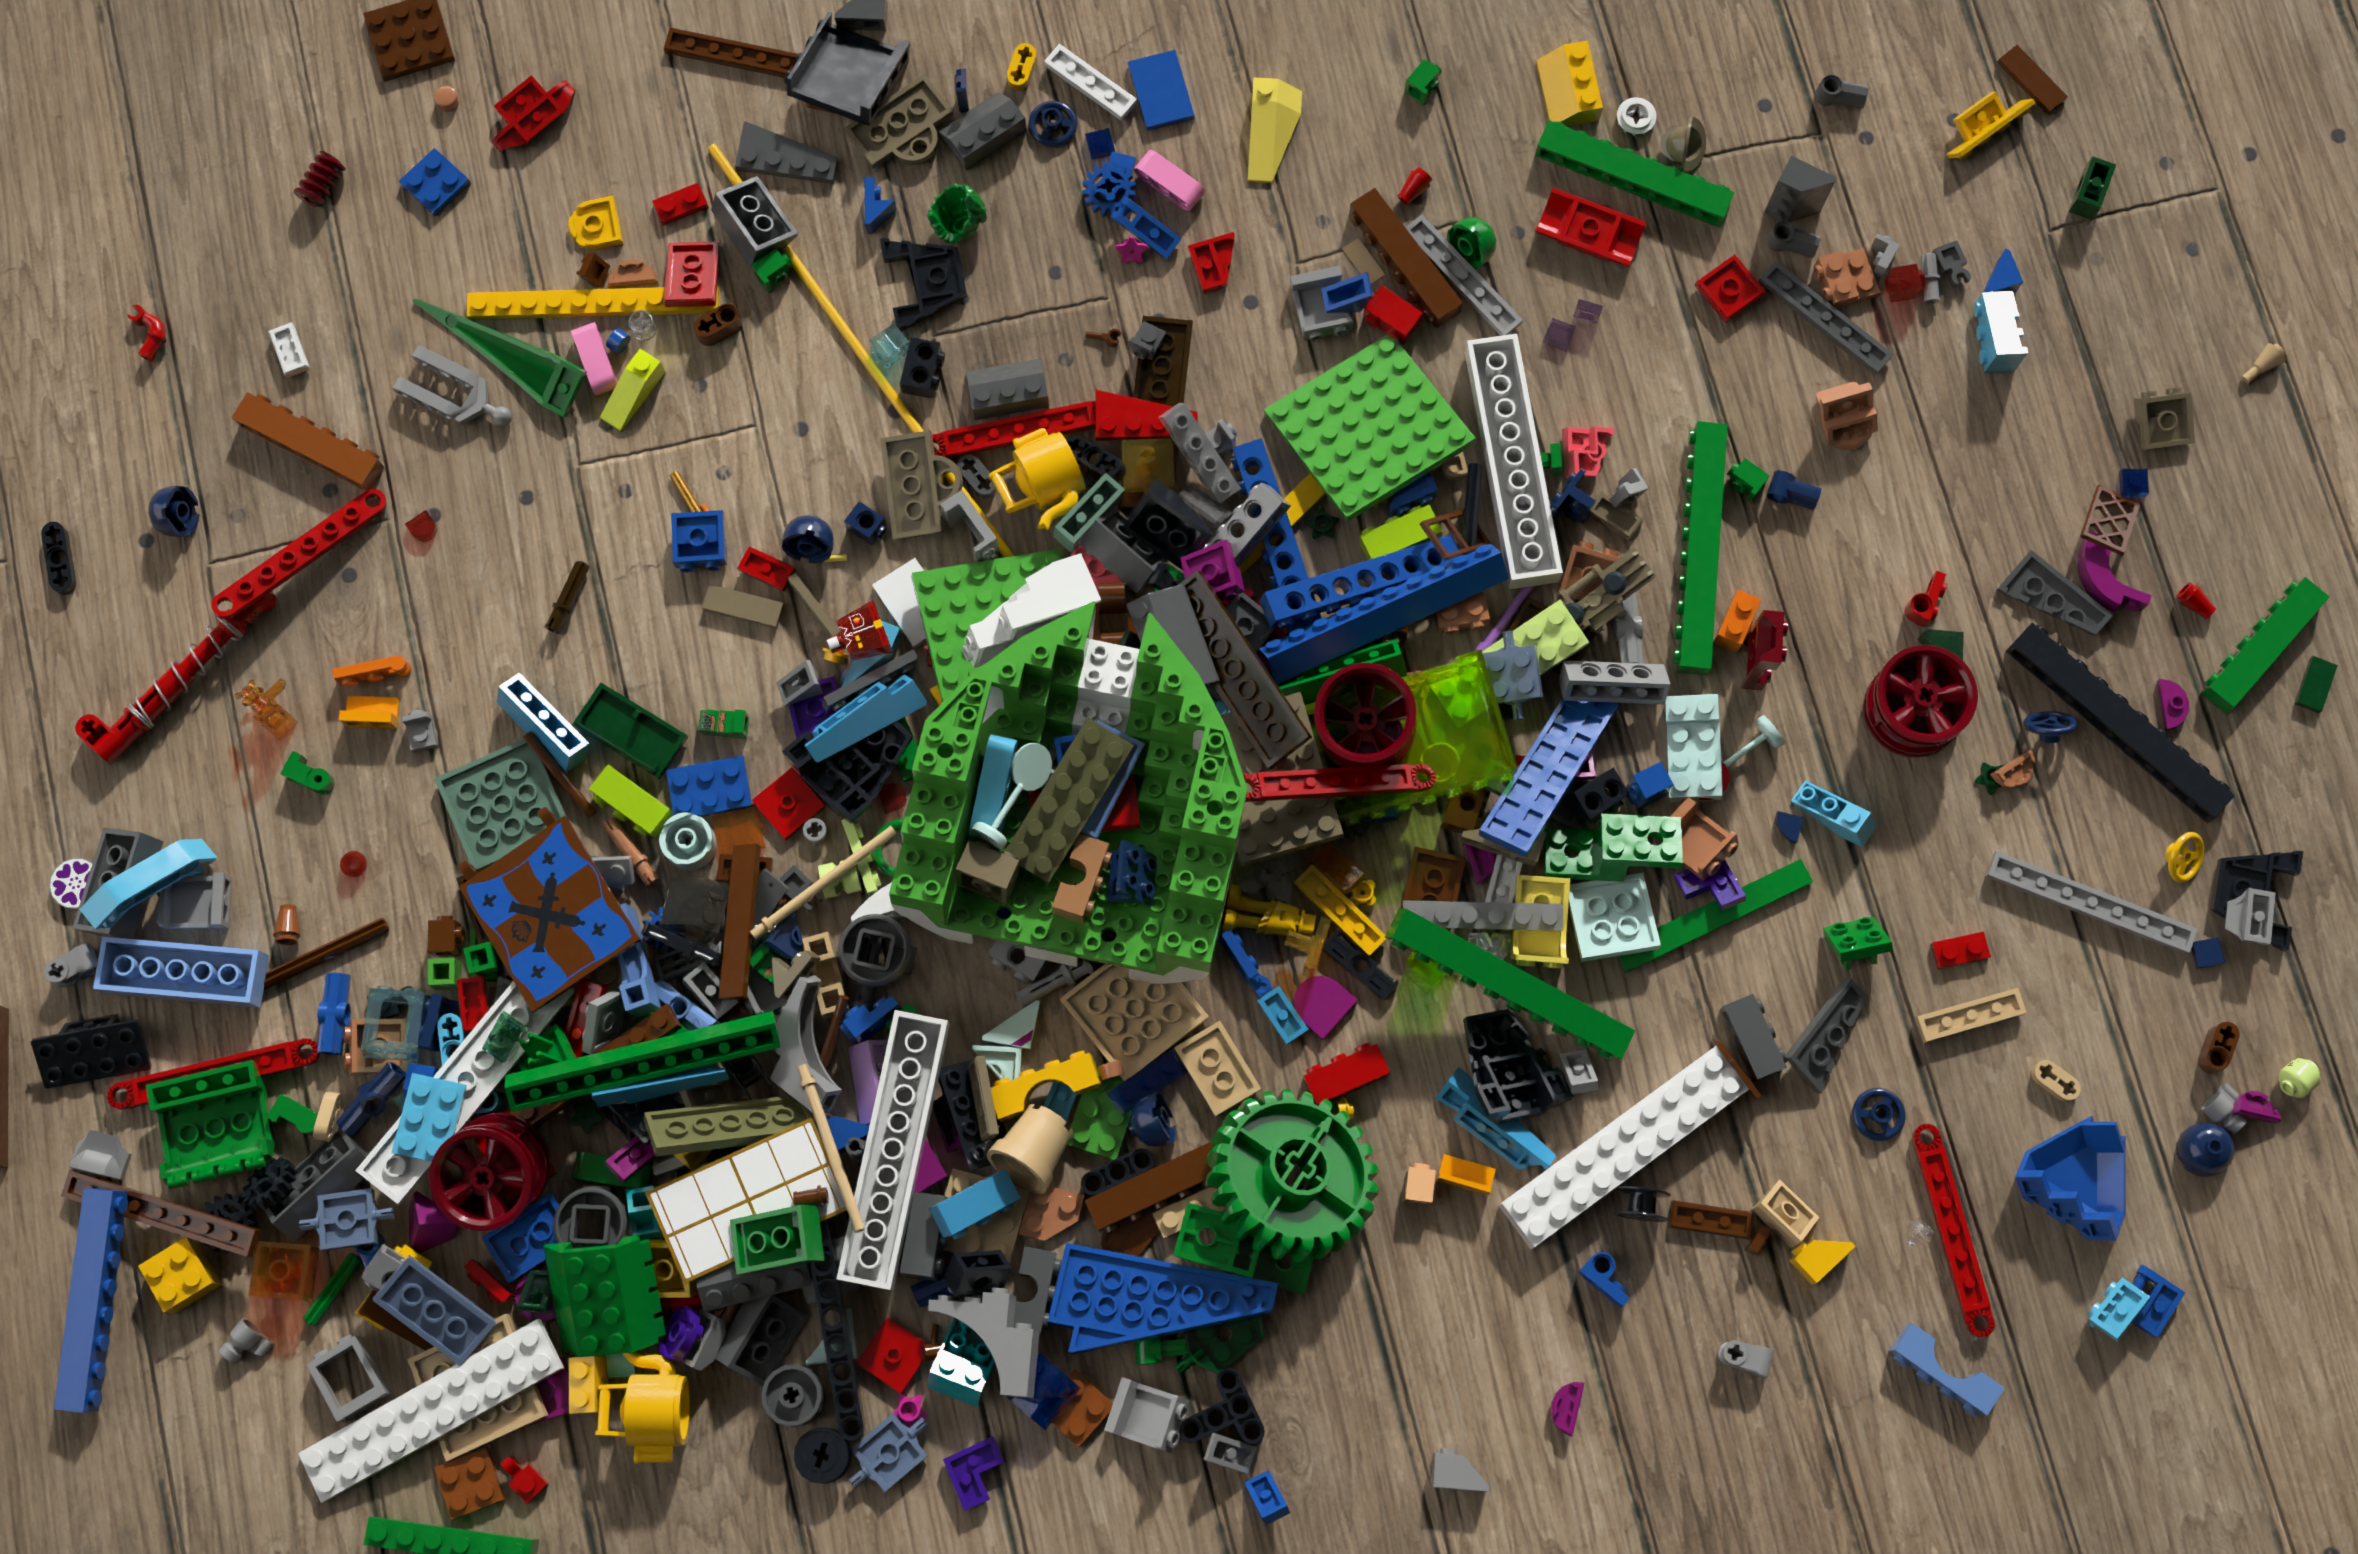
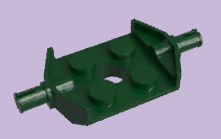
[1174,1315,1265,1375]

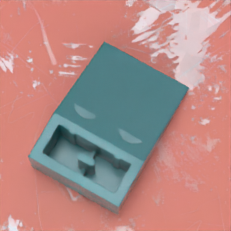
[927,1318,995,1407]

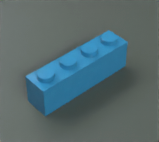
[497,673,589,773]

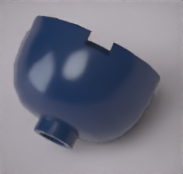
[148,486,199,537]
[782,515,834,563]
[1128,1092,1177,1147]
[2177,1123,2235,1177]

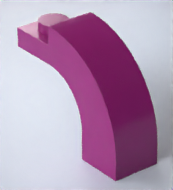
[2078,531,2152,612]

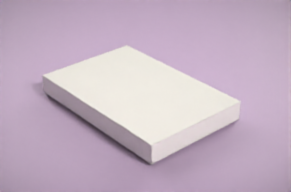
[872,558,927,649]

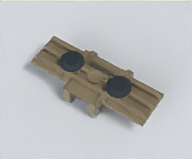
[1559,548,1656,634]

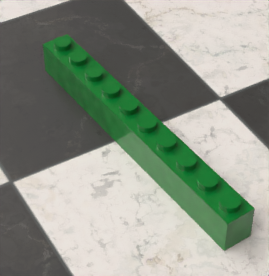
[1672,421,1728,676]
[1385,908,1636,1061]
[505,1011,781,1112]

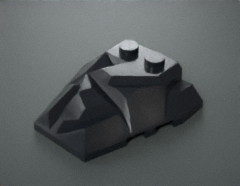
[782,721,913,823]
[1463,1009,1574,1125]

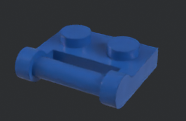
[2132,1265,2185,1338]

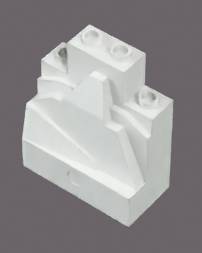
[962,553,1101,668]

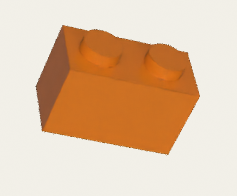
[1713,589,1762,653]

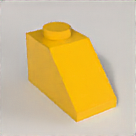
[1789,1240,1856,1285]

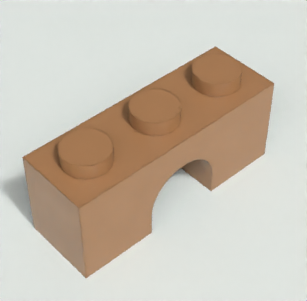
[1052,834,1113,924]

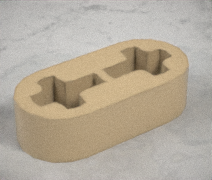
[2031,1060,2081,1102]
[313,1091,342,1142]

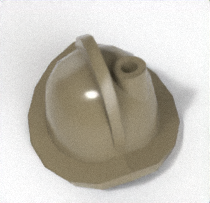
[1660,116,1706,172]

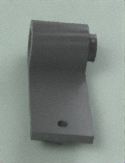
[716,868,790,937]

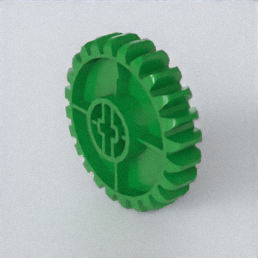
[1206,1089,1379,1262]

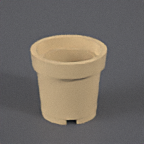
[987,1104,1074,1194]

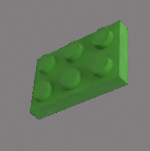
[1067,1070,1142,1160]

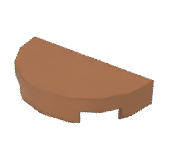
[607,260,659,289]
[1990,750,2035,788]

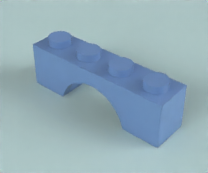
[618,903,661,1017]
[1889,1323,2005,1417]

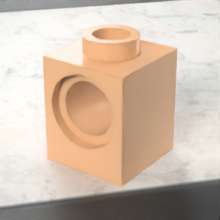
[1404,1163,1436,1205]

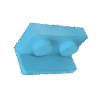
[2088,1277,2150,1342]

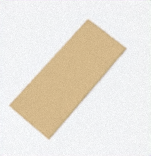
[1342,238,1385,284]

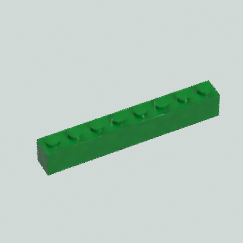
[1535,120,1735,228]

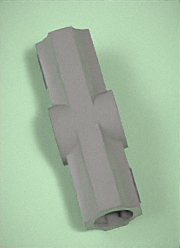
[1613,592,1644,664]

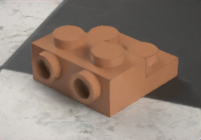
[1813,248,1881,309]
[1558,540,1621,600]
[1434,591,1490,635]
[344,1019,407,1076]

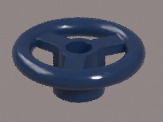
[1028,101,1077,147]
[2023,711,2077,743]
[1852,1088,1906,1141]

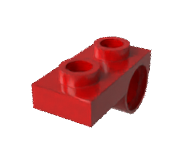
[1905,571,1947,627]

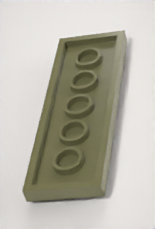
[1005,717,1134,883]
[644,1095,817,1156]

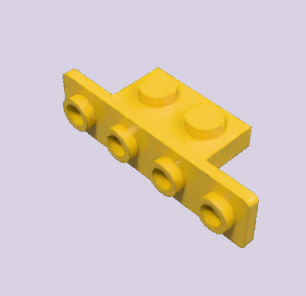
[1946,92,2035,160]

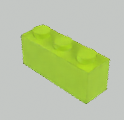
[1359,505,1443,560]
[589,764,673,839]

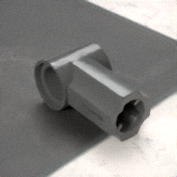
[1815,74,1869,108]
[1767,221,1821,258]

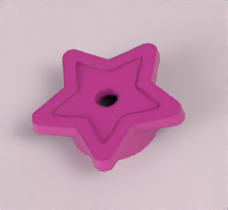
[1115,236,1148,264]
[893,1394,927,1428]

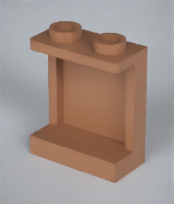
[1654,797,1739,881]

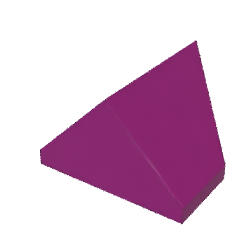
[408,1191,459,1253]

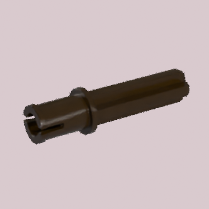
[544,561,589,634]

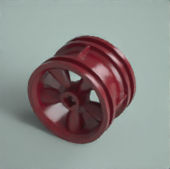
[1863,645,1978,758]
[1314,663,1417,768]
[429,1113,551,1231]

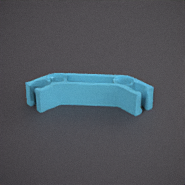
[79,839,217,929]

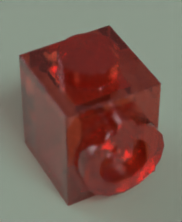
[1885,264,1925,303]

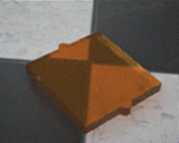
[711,806,766,855]

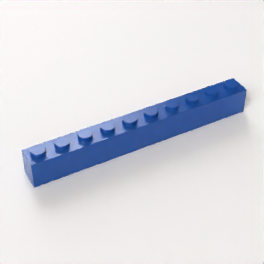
[1259,544,1509,684]

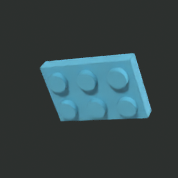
[391,1073,467,1162]

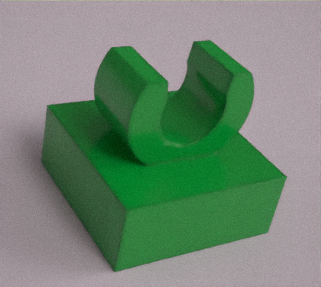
[1540,443,1563,476]

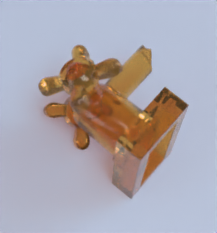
[235,678,298,740]

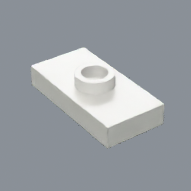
[268,322,310,378]

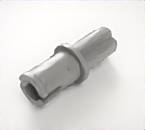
[1920,253,1941,304]

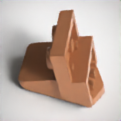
[1816,382,1878,450]

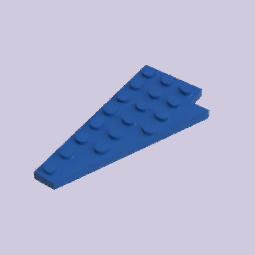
[1048,1243,1279,1355]

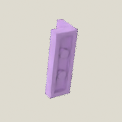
[848,1040,888,1125]

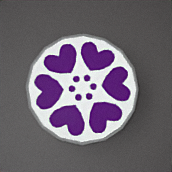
[49,858,93,910]

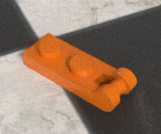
[332,656,412,687]

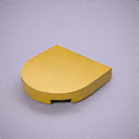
[568,196,624,250]

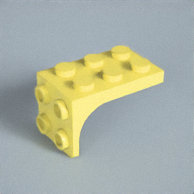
[1510,875,1570,969]

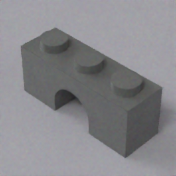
[1013,1246,1061,1335]

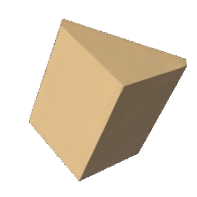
[1751,1179,1820,1248]

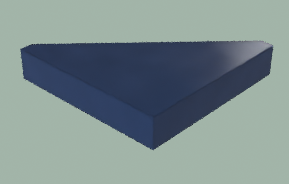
[956,69,969,113]
[763,912,804,963]

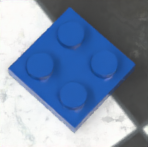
[399,148,471,216]

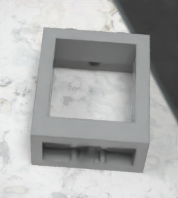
[307,1335,393,1423]

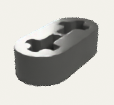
[957,454,997,499]

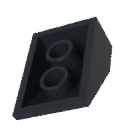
[1122,479,1214,570]

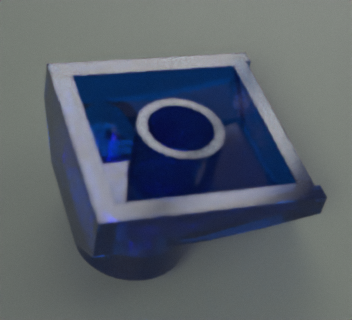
[1007,1353,1081,1431]

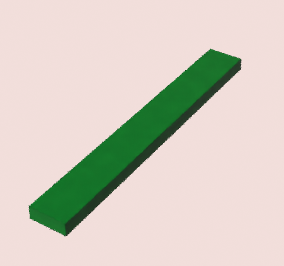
[1617,859,1813,973]

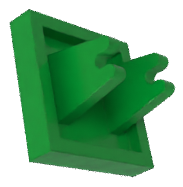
[1823,917,1893,970]
[518,1024,576,1071]

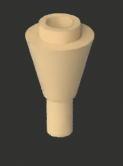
[2242,343,2286,384]

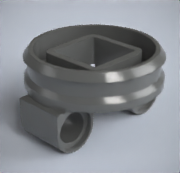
[835,914,917,987]
[553,1185,630,1249]

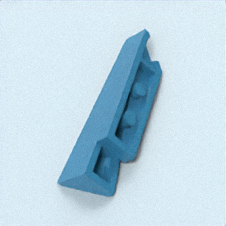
[805,675,927,762]
[592,1064,730,1107]
[1435,1067,1556,1169]

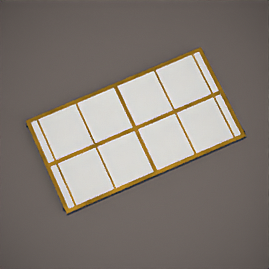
[645,1118,847,1284]

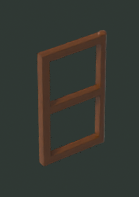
[1419,509,1491,561]

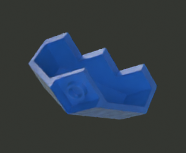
[2015,1116,2126,1241]

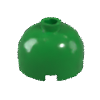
[1447,217,1497,269]

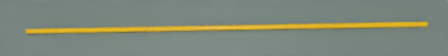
[707,144,1014,558]

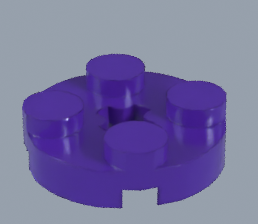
[659,1305,703,1363]

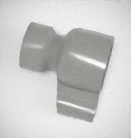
[2201,1082,2247,1135]
[218,1318,274,1364]

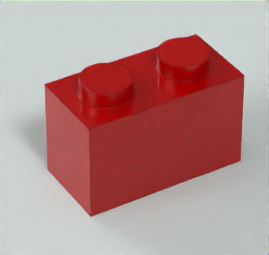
[1363,285,1423,345]

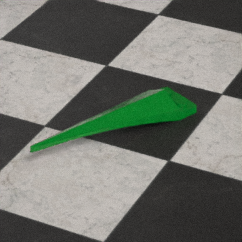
[413,299,587,417]

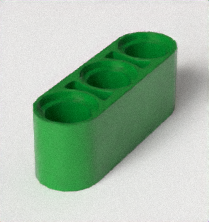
[571,1152,653,1189]

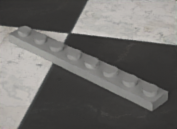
[1986,851,2198,955]

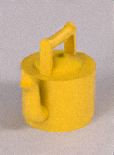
[988,428,1085,531]
[595,1351,690,1464]

